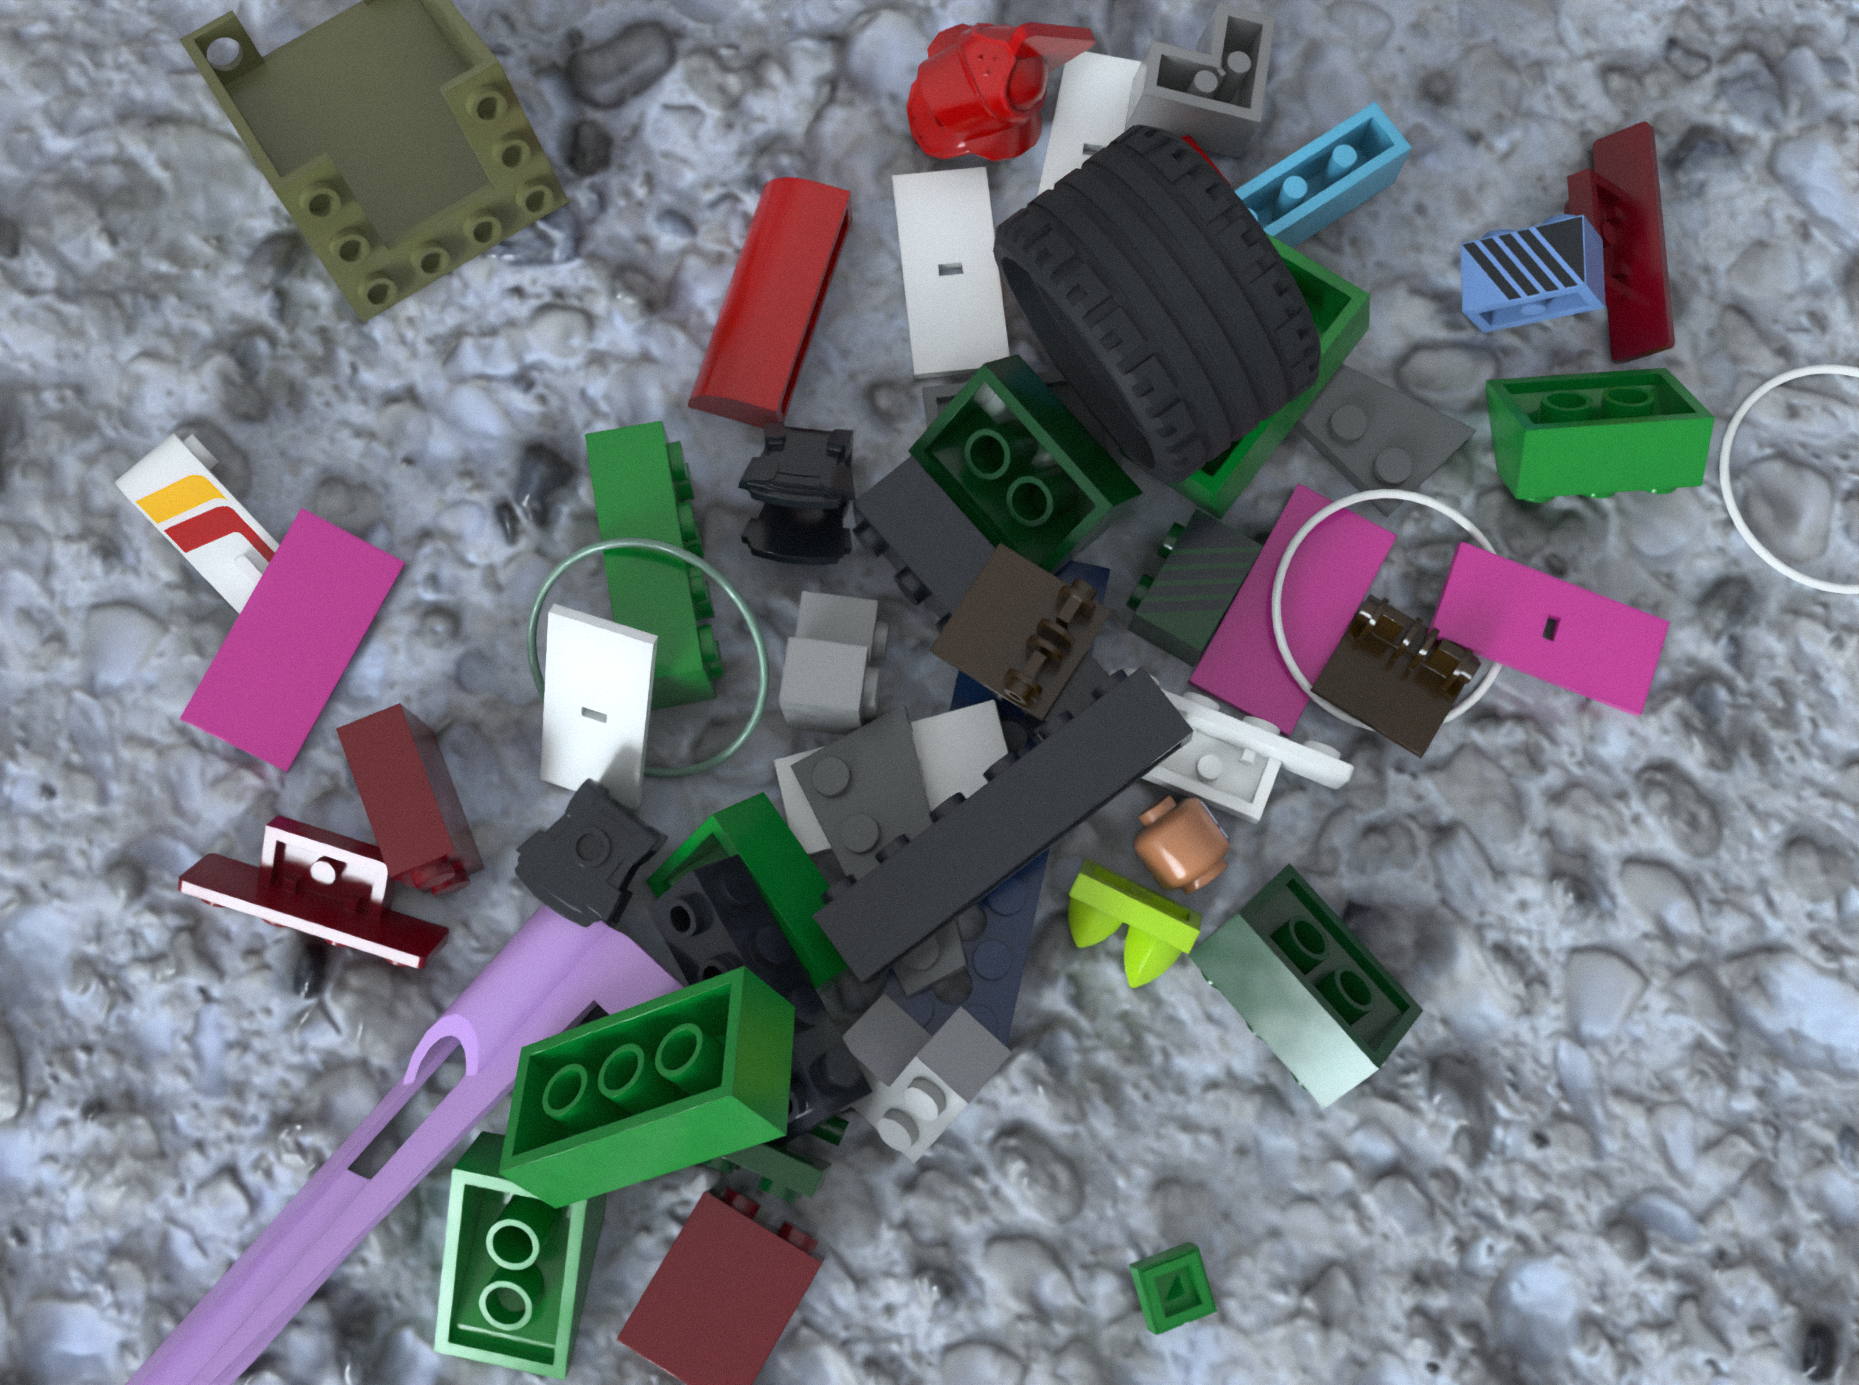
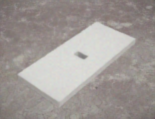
[1038,51,1141,196]
[892,167,1010,379]
[540,604,658,810]
[774,700,1009,857]

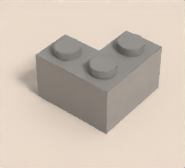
[1124,2,1276,159]
[779,591,890,735]
[842,993,1012,1164]

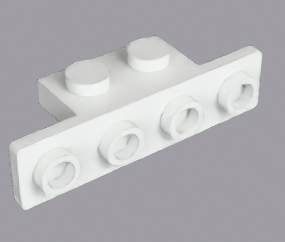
[1108,668,1354,824]

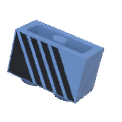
[1461,214,1605,333]

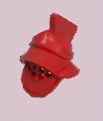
[906,22,1096,162]

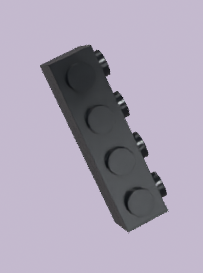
[647,854,873,1148]

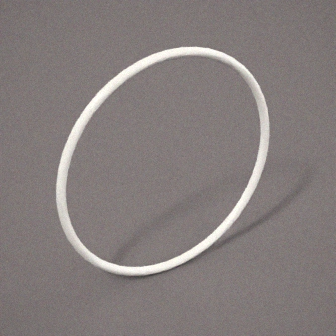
[1719,364,1859,594]
[1271,489,1503,731]

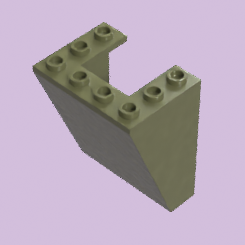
[179,0,569,323]

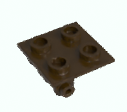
[929,543,1112,721]
[1310,594,1481,759]

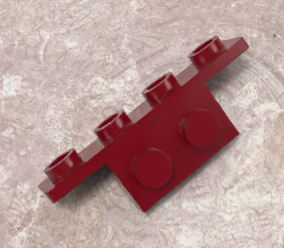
[1564,121,1675,364]
[177,815,449,969]

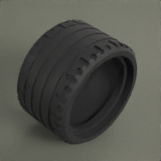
[993,124,1321,483]

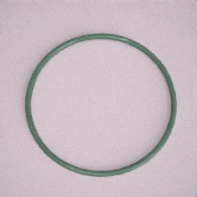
[526,537,770,778]

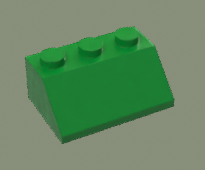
[1485,368,1715,503]
[646,792,852,996]

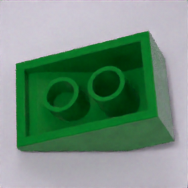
[434,1131,607,1380]

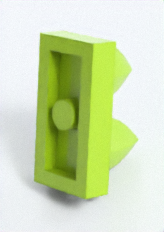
[1068,857,1202,988]

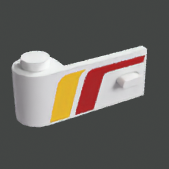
[115,433,280,614]

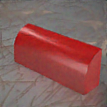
[688,177,853,429]

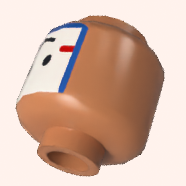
[1132,794,1230,895]

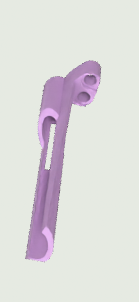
[125,903,686,1385]

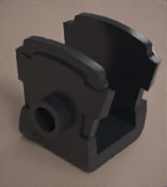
[738,421,856,565]
[515,778,669,927]

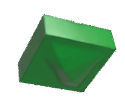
[1129,1242,1217,1335]

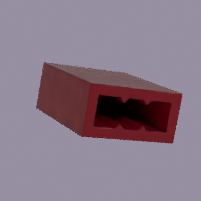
[336,703,485,897]
[616,1185,825,1385]

